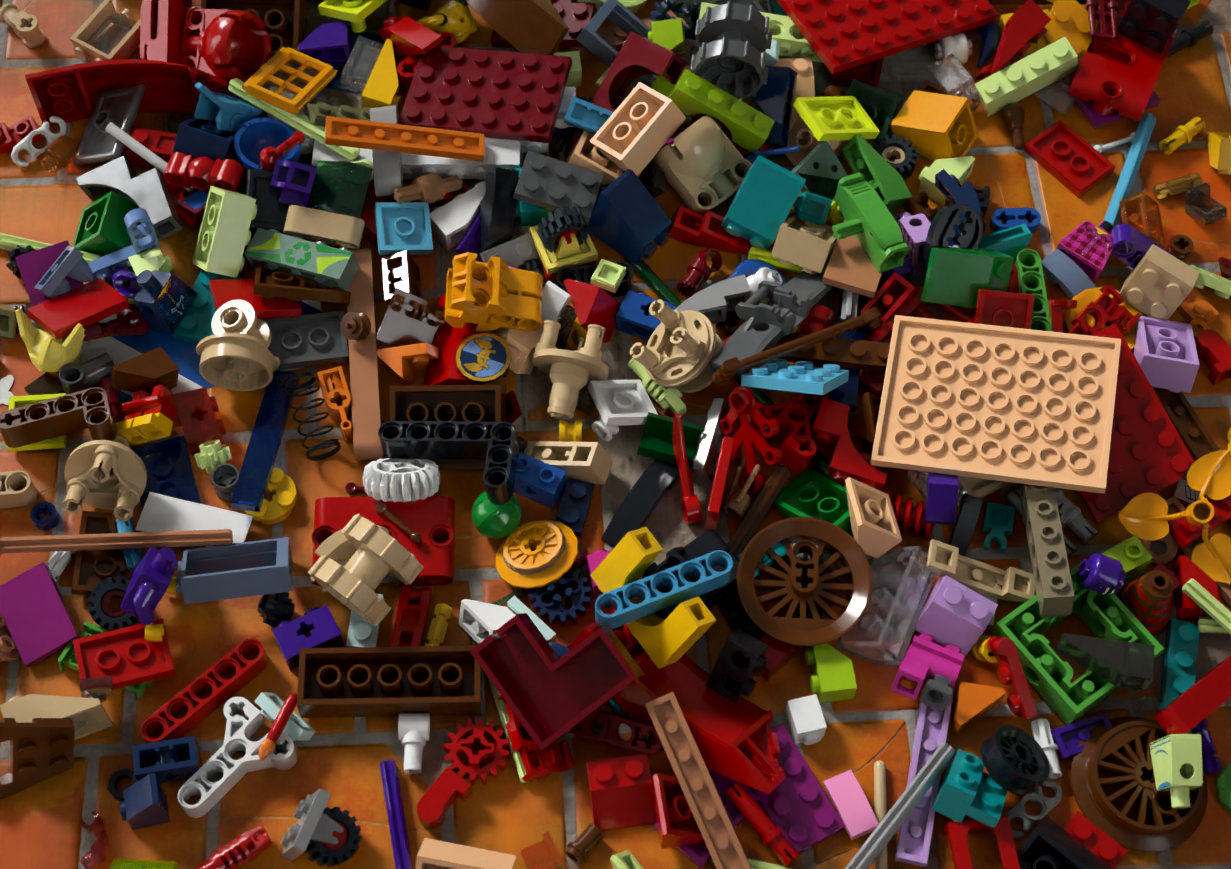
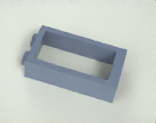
[576,0,656,88]
[176,537,293,604]

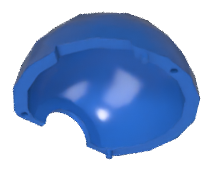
[233,117,302,171]

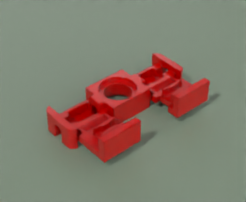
[1068,284,1141,336]
[498,695,575,782]

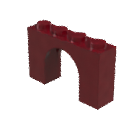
[591,32,687,112]

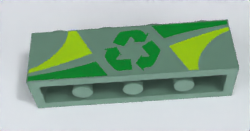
[244,228,360,291]

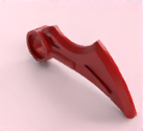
[673,413,702,525]

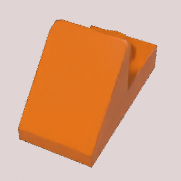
[377,342,439,383]

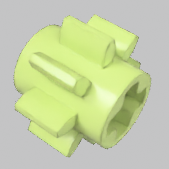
[194,440,232,474]

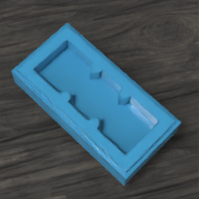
[564,96,614,134]

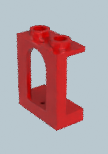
[943,816,1020,869]

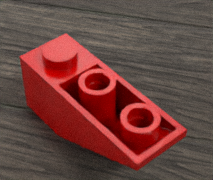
[990,0,1051,75]

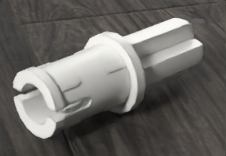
[1031,718,1062,779]

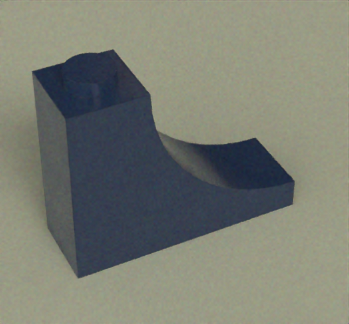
[749,66,797,148]

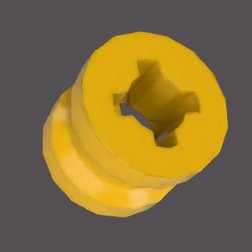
[559,420,582,442]

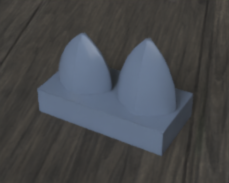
[34,246,93,298]

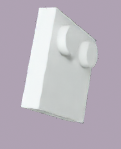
[588,379,658,426]

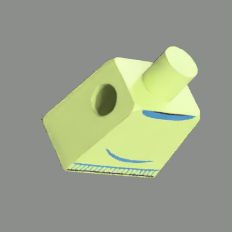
[1150,734,1203,809]

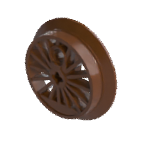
[737,517,873,646]
[1070,716,1208,852]

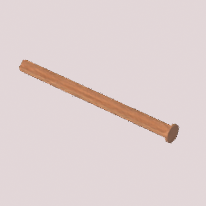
[0,529,233,556]

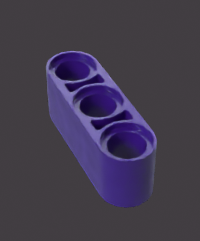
[1111,224,1173,269]

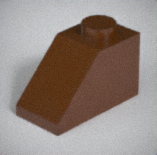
[111,347,179,395]

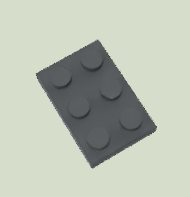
[513,150,603,223]
[263,310,349,371]

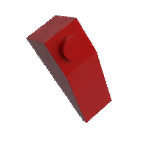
[377,15,444,56]

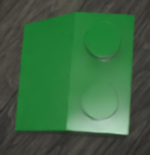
[72,191,138,257]

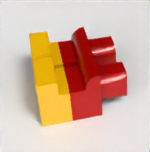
[116,385,177,446]

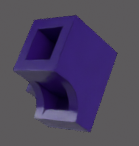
[270,159,317,207]

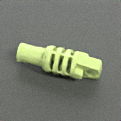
[628,358,687,416]

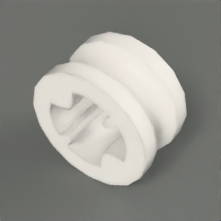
[591,416,619,442]

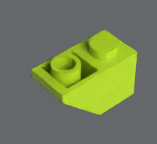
[805,643,857,703]

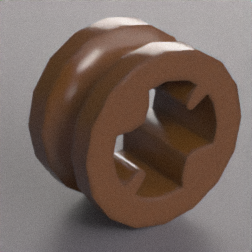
[1167,235,1194,261]

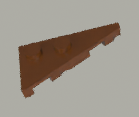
[253,263,351,304]

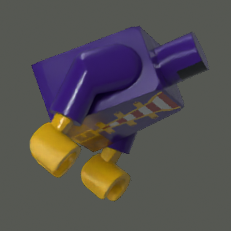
[120,547,178,642]

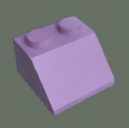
[912,575,998,656]

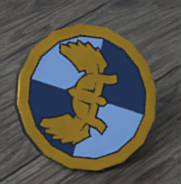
[456,333,512,384]

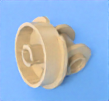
[196,300,280,391]

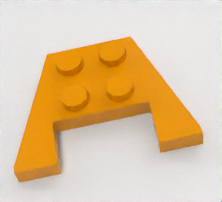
[1014,0,1099,67]

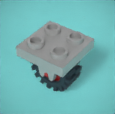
[280,788,361,867]

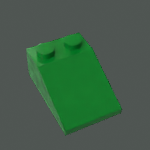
[921,248,1014,308]
[772,468,854,555]

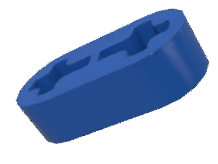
[990,207,1041,234]

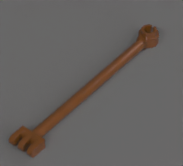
[712,307,883,384]

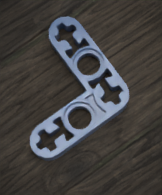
[88,208,162,282]

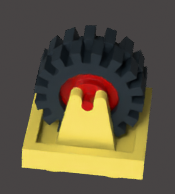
[529,206,598,275]

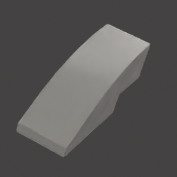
[676,274,750,324]

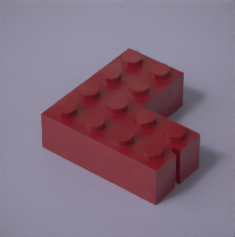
[470,613,645,751]

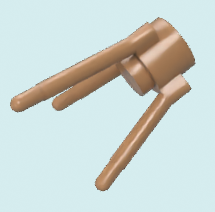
[722,457,761,520]

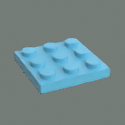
[741,359,849,395]

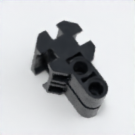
[642,529,740,619]

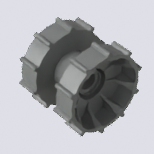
[690,1,773,99]

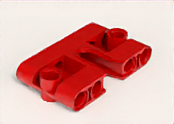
[1067,9,1175,122]
[311,496,455,587]

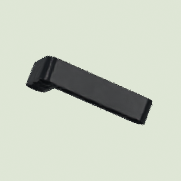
[378,421,519,505]

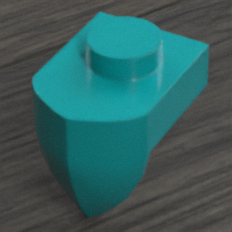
[793,191,833,226]

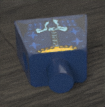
[134,270,198,335]

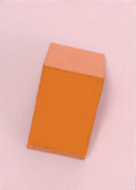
[952,682,1006,736]

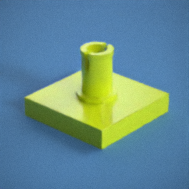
[318,0,387,33]

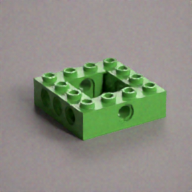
[990,563,1164,725]

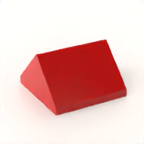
[564,279,621,343]
[652,773,705,849]

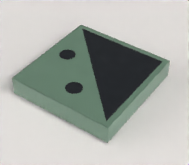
[791,141,848,200]

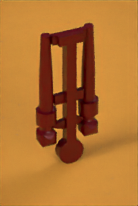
[1086,0,1118,41]

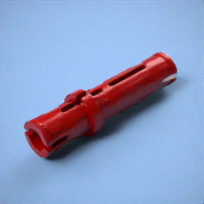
[725,782,800,867]

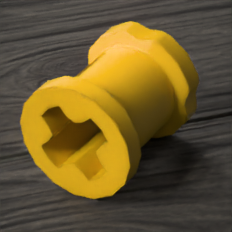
[972,635,998,663]

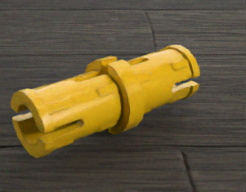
[1159,117,1205,155]

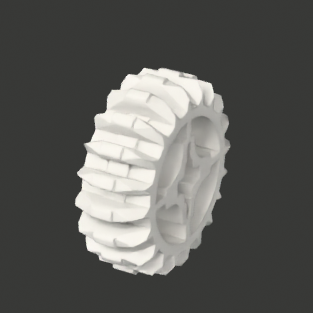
[363,457,440,503]

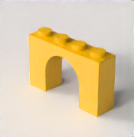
[590,527,716,669]

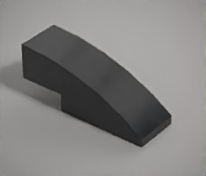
[481,167,519,252]

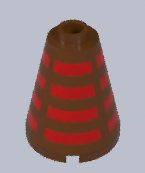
[1116,570,1174,637]

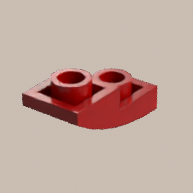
[0,115,44,155]

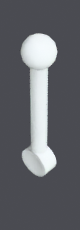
[1093,132,1136,154]

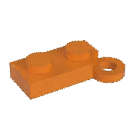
[1176,287,1219,340]

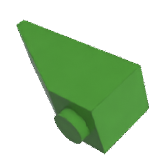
[842,135,912,212]

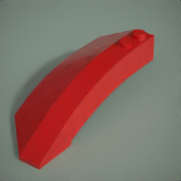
[25,59,235,127]
[568,609,786,794]

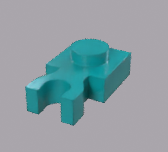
[982,501,1016,554]

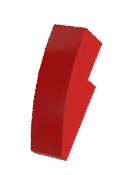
[668,205,751,254]

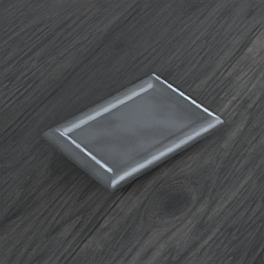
[73,84,146,166]

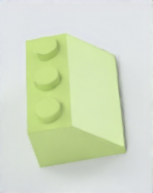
[192,185,257,278]

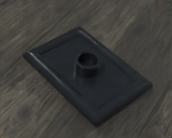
[245,169,337,234]

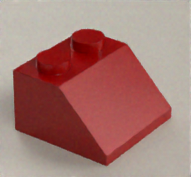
[586,754,655,831]

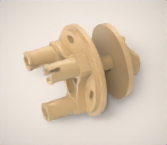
[630,300,724,393]

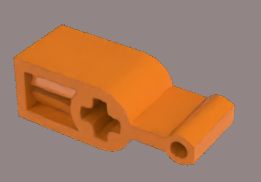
[317,366,353,443]

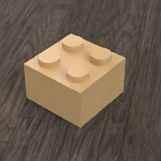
[1119,244,1199,320]

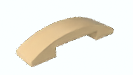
[927,539,1035,603]

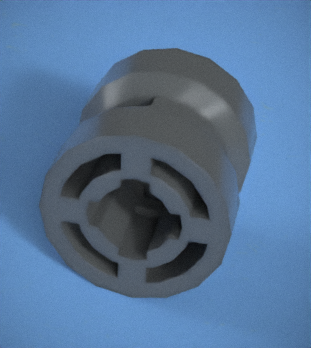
[211,463,242,501]

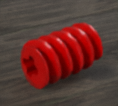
[885,489,935,541]

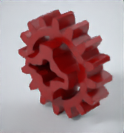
[444,718,510,785]

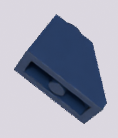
[120,773,170,830]

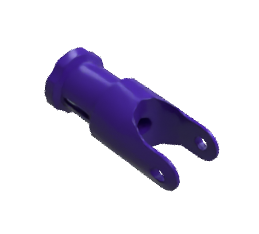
[108,267,139,298]

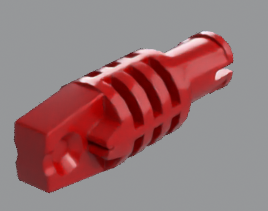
[194,825,273,869]

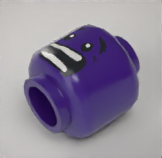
[1078,553,1126,596]

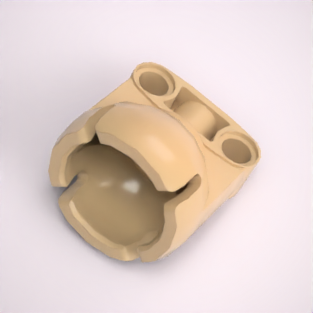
[652,115,752,215]

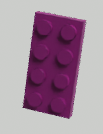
[749,724,845,858]

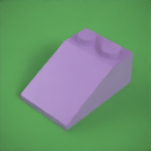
[1134,316,1199,393]

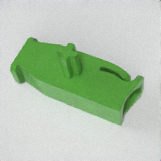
[832,172,910,273]

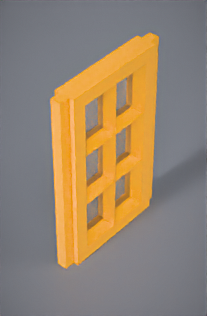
[242,47,337,114]

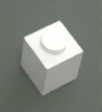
[785,694,827,745]

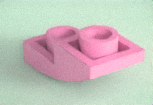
[823,770,879,840]

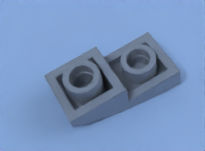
[1041,249,1096,300]

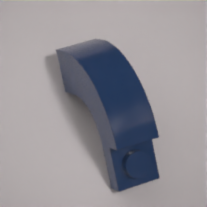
[935,169,980,246]

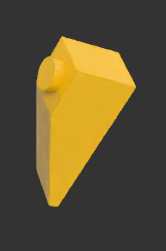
[361,39,402,110]

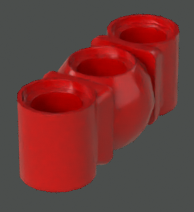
[163,152,244,192]

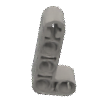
[370,105,404,197]

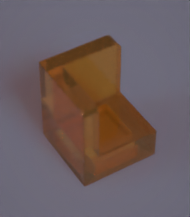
[521,831,563,869]

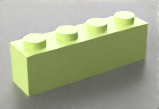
[974,36,1078,117]

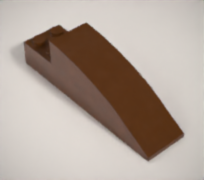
[466,0,569,55]

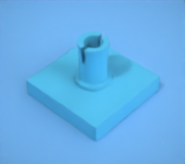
[374,202,433,255]

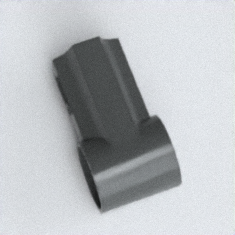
[59,352,115,395]

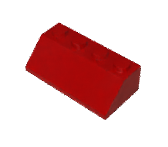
[423,294,487,385]

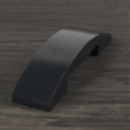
[601,459,680,547]

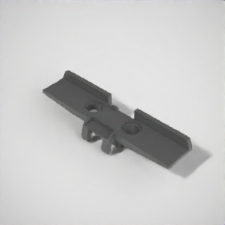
[710,271,833,375]

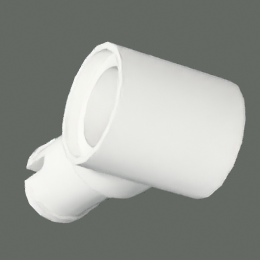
[398,713,430,774]

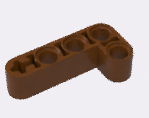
[0,387,117,448]

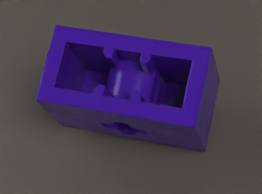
[272,605,344,670]

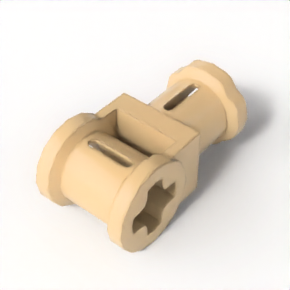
[0,3,45,48]

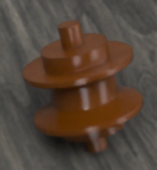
[340,312,371,340]

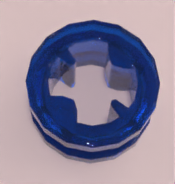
[30,502,59,531]

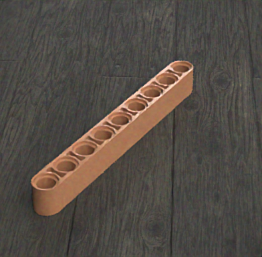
[347,248,384,461]

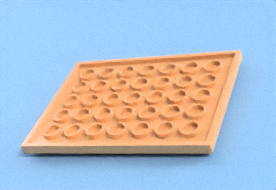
[871,315,1121,494]

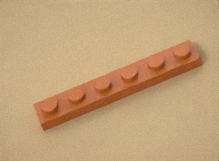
[325,116,485,162]

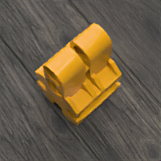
[445,252,543,332]

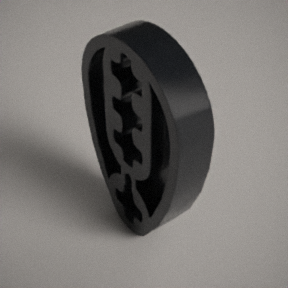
[924,204,983,273]

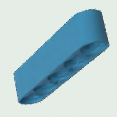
[595,550,733,629]

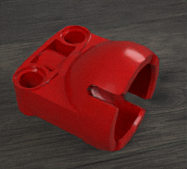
[179,6,271,82]

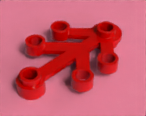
[719,386,783,495]

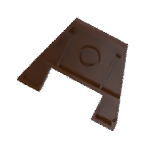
[0,718,75,800]

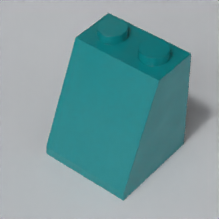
[721,155,806,250]

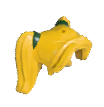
[417,0,477,44]

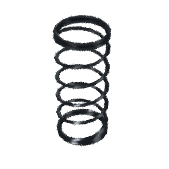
[281,371,341,461]

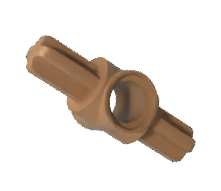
[393,173,463,204]

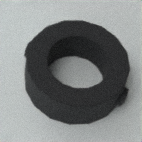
[108,769,138,801]

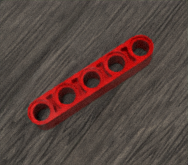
[141,638,268,744]
[1154,655,1231,735]

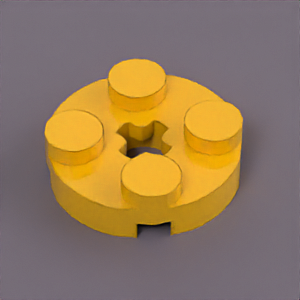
[239,468,298,525]

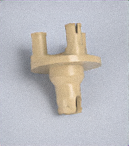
[532,320,610,420]
[63,434,147,521]

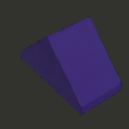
[925,472,959,525]

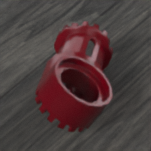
[677,248,722,298]

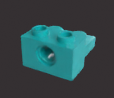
[932,749,1008,829]

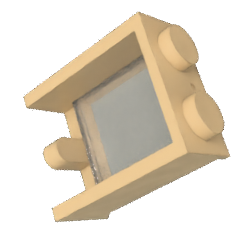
[70,0,141,62]

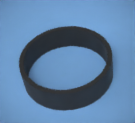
[949,494,983,556]

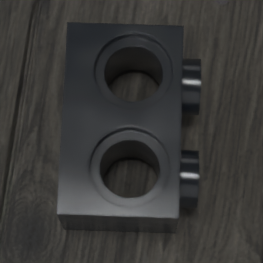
[705,628,769,704]

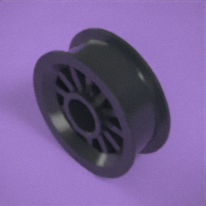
[980,725,1050,795]

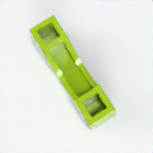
[648,18,693,124]
[668,69,775,153]

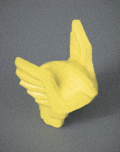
[15,309,85,372]

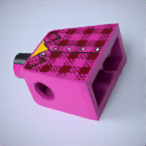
[1057,221,1114,284]

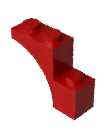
[811,398,887,491]

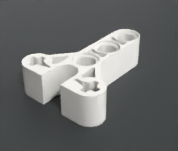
[178,696,298,818]

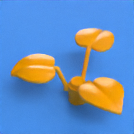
[1118,450,1231,585]

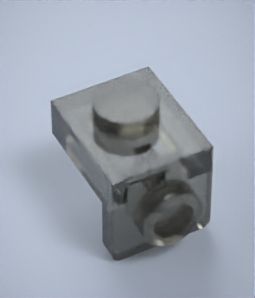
[1185,182,1227,225]

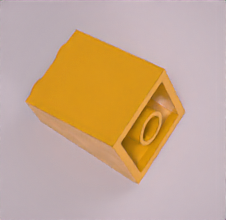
[891,90,978,161]

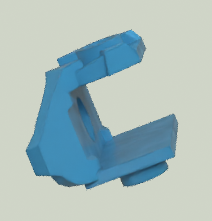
[194,82,263,132]

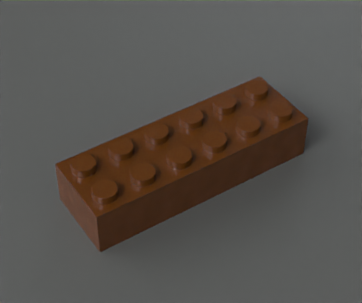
[297,645,482,718]

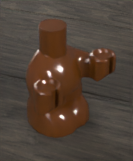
[903,192,943,223]

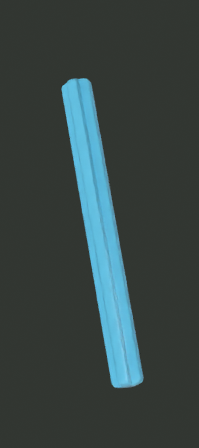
[1104,113,1156,227]

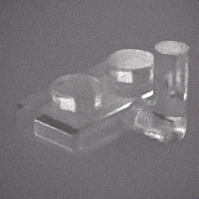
[1031,73,1077,116]

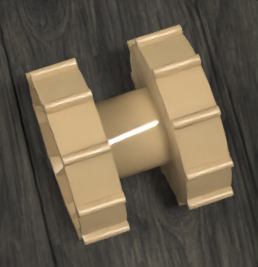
[308,514,424,626]

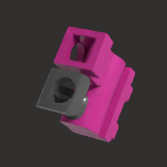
[890,632,965,712]

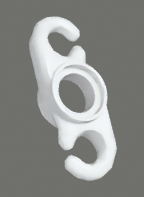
[11,116,67,167]

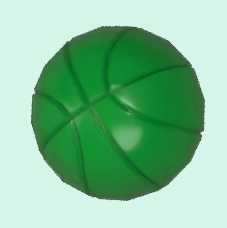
[471,491,522,539]

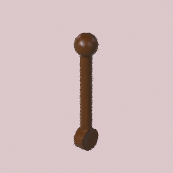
[375,503,422,543]

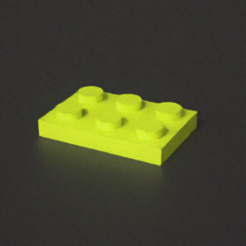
[793,96,880,141]

